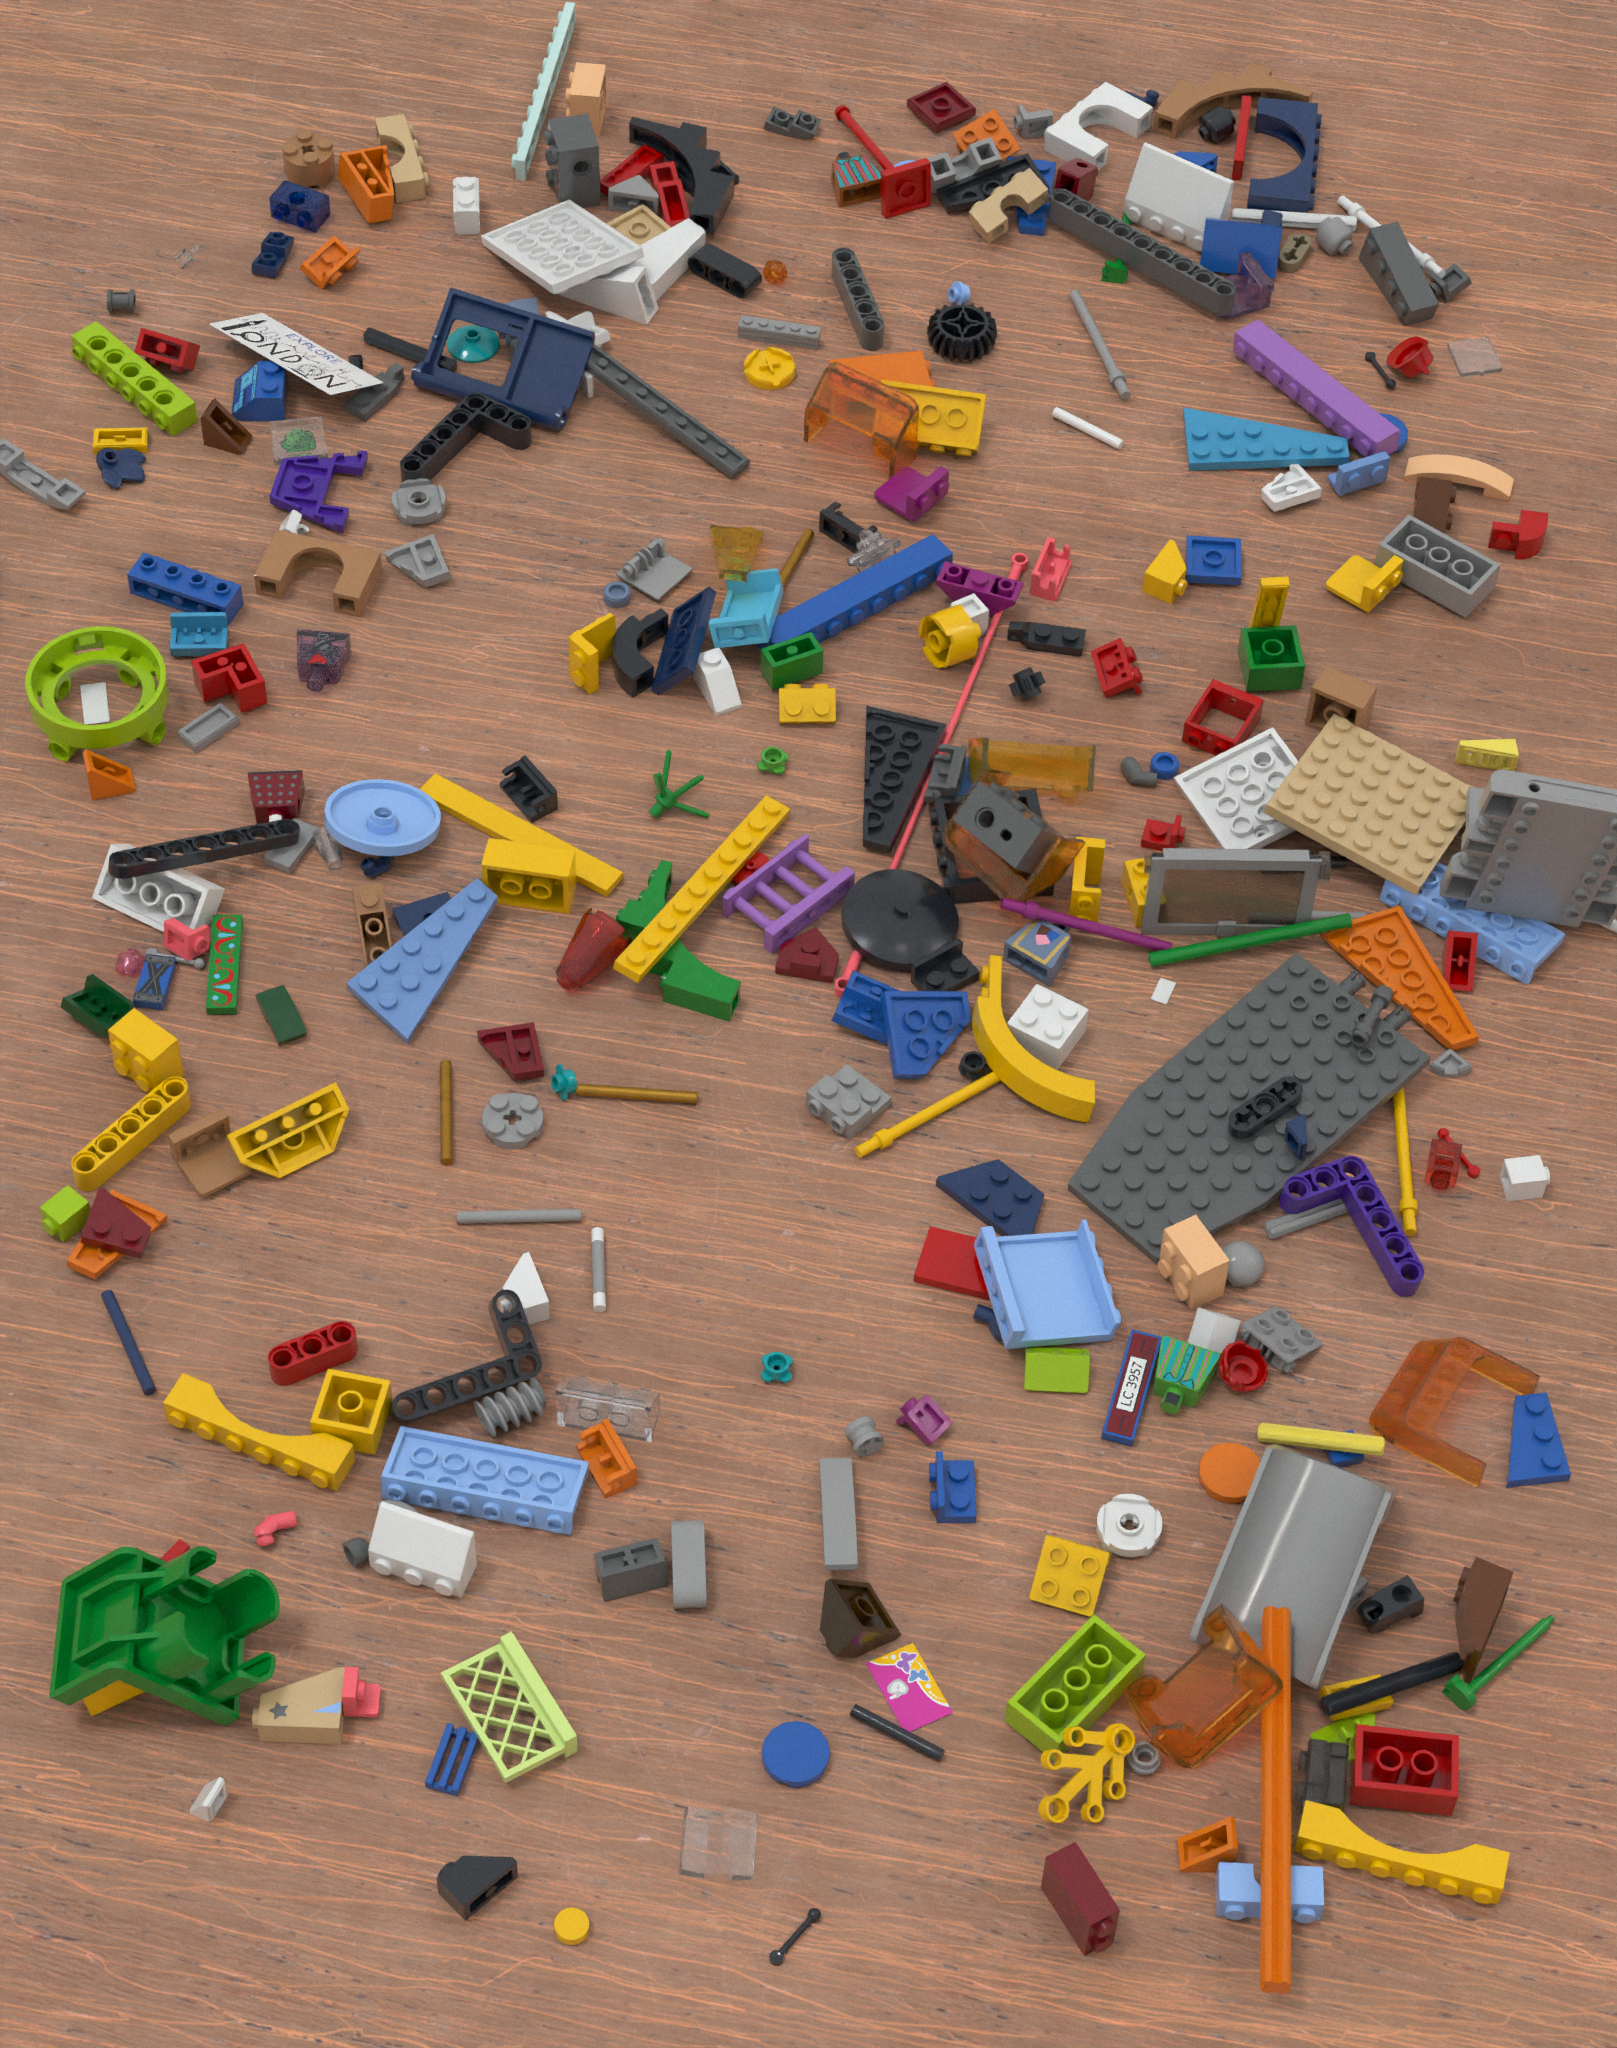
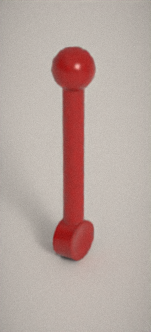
[1437,1128,1480,1178]

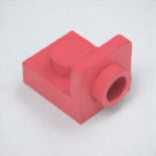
[163,918,210,961]
[342,1667,381,1717]

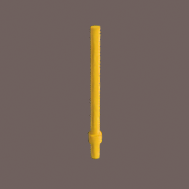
[854,1072,1001,1158]
[1393,1087,1418,1236]

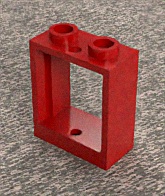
[1182,679,1264,756]

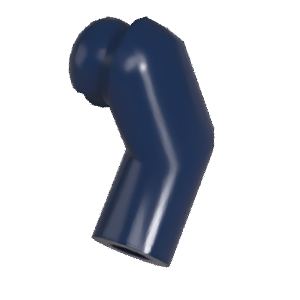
[360,856,394,877]
[973,1304,1003,1341]

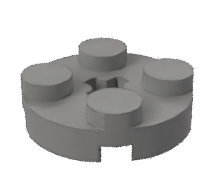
[391,478,446,526]
[482,1093,543,1149]

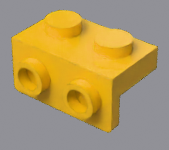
[778,684,836,724]

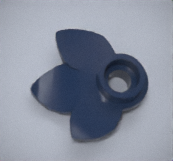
[96,448,146,489]

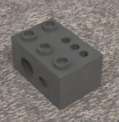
[544,113,600,208]
[953,781,1067,877]

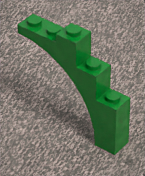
[615,860,741,1022]

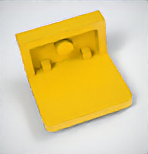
[1325,555,1404,613]
[568,613,616,694]

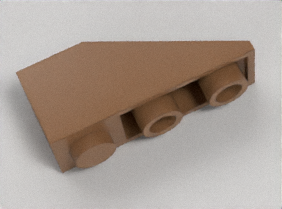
[352,883,392,968]

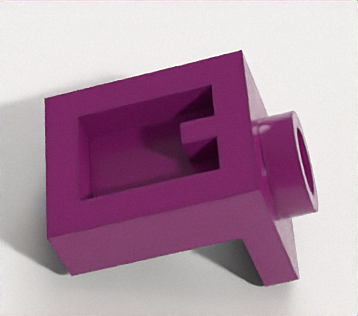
[895,1394,953,1446]

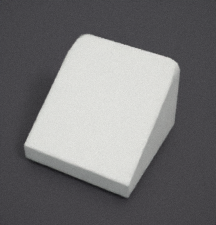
[189,1777,228,1823]

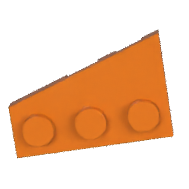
[67,1189,167,1280]

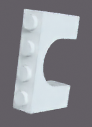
[1044,82,1153,171]

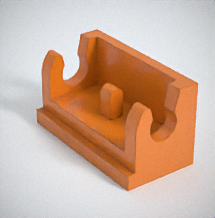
[576,1418,637,1498]

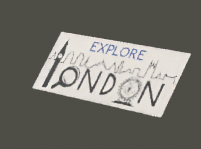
[209,313,383,395]

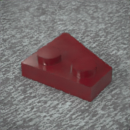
[477,1022,544,1081]
[81,1187,151,1259]

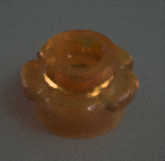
[763,259,787,284]

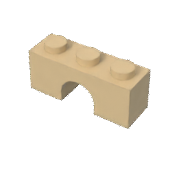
[969,168,1049,244]

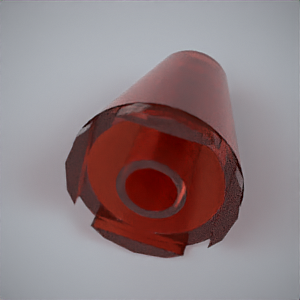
[555,908,633,991]

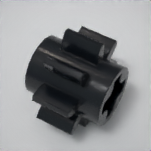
[1009,667,1046,701]

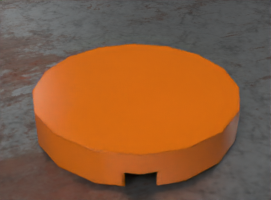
[1198,1442,1260,1504]

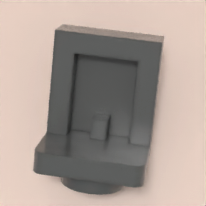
[1427,263,1472,302]

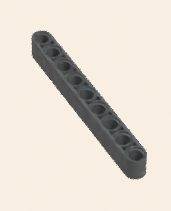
[1047,189,1236,316]

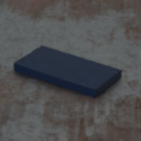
[651,587,716,696]

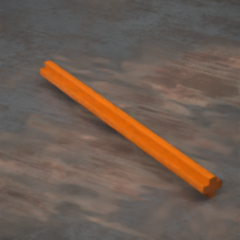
[1260,1606,1291,1994]

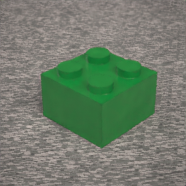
[1238,625,1305,692]

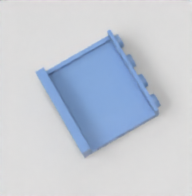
[974,1219,1121,1349]

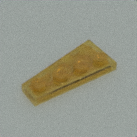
[709,525,763,582]

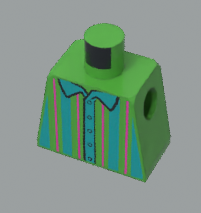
[1153,1335,1221,1414]

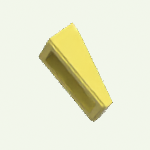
[1455,739,1519,771]

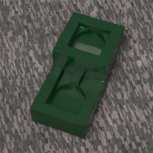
[255,985,307,1046]

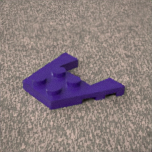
[270,451,368,533]

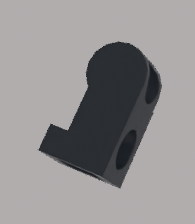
[1356,1575,1424,1634]

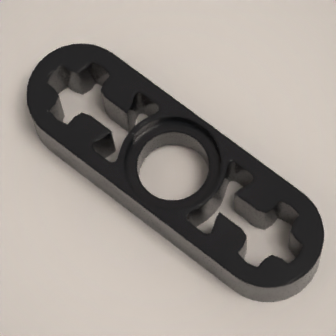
[1228,1076,1303,1139]

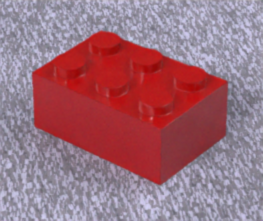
[1349,1724,1459,1816]

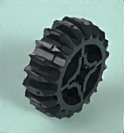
[927,302,997,362]

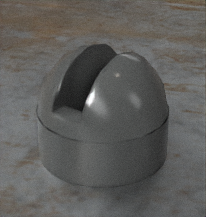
[342,1537,369,1567]

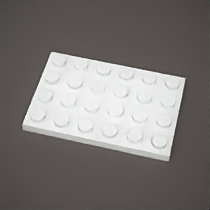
[481,200,644,294]

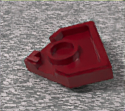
[775,927,839,983]

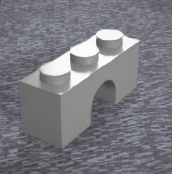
[927,137,1002,194]

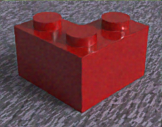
[191,643,267,712]

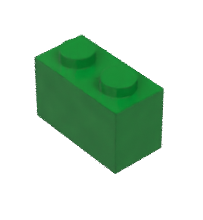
[760,632,824,690]

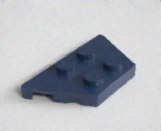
[936,1159,1044,1236]

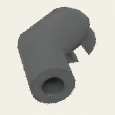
[1120,757,1158,787]

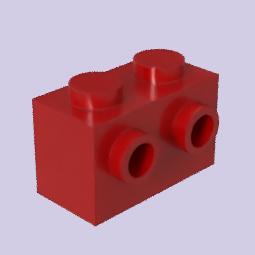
[134,328,200,373]

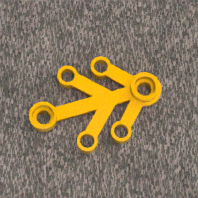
[1038,1723,1135,1823]

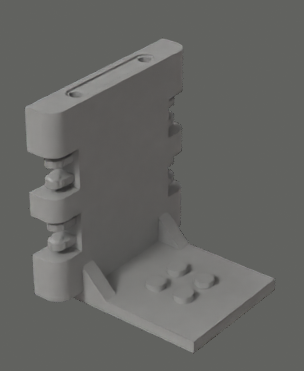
[1440,769,1617,928]

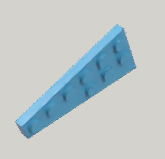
[1183,407,1349,471]

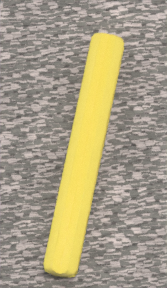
[1257,1423,1385,1456]

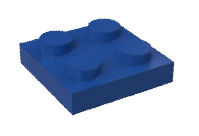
[1186,535,1241,585]

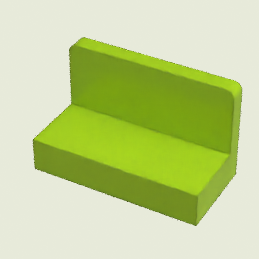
[1024,1347,1090,1393]

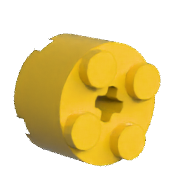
[918,604,981,668]

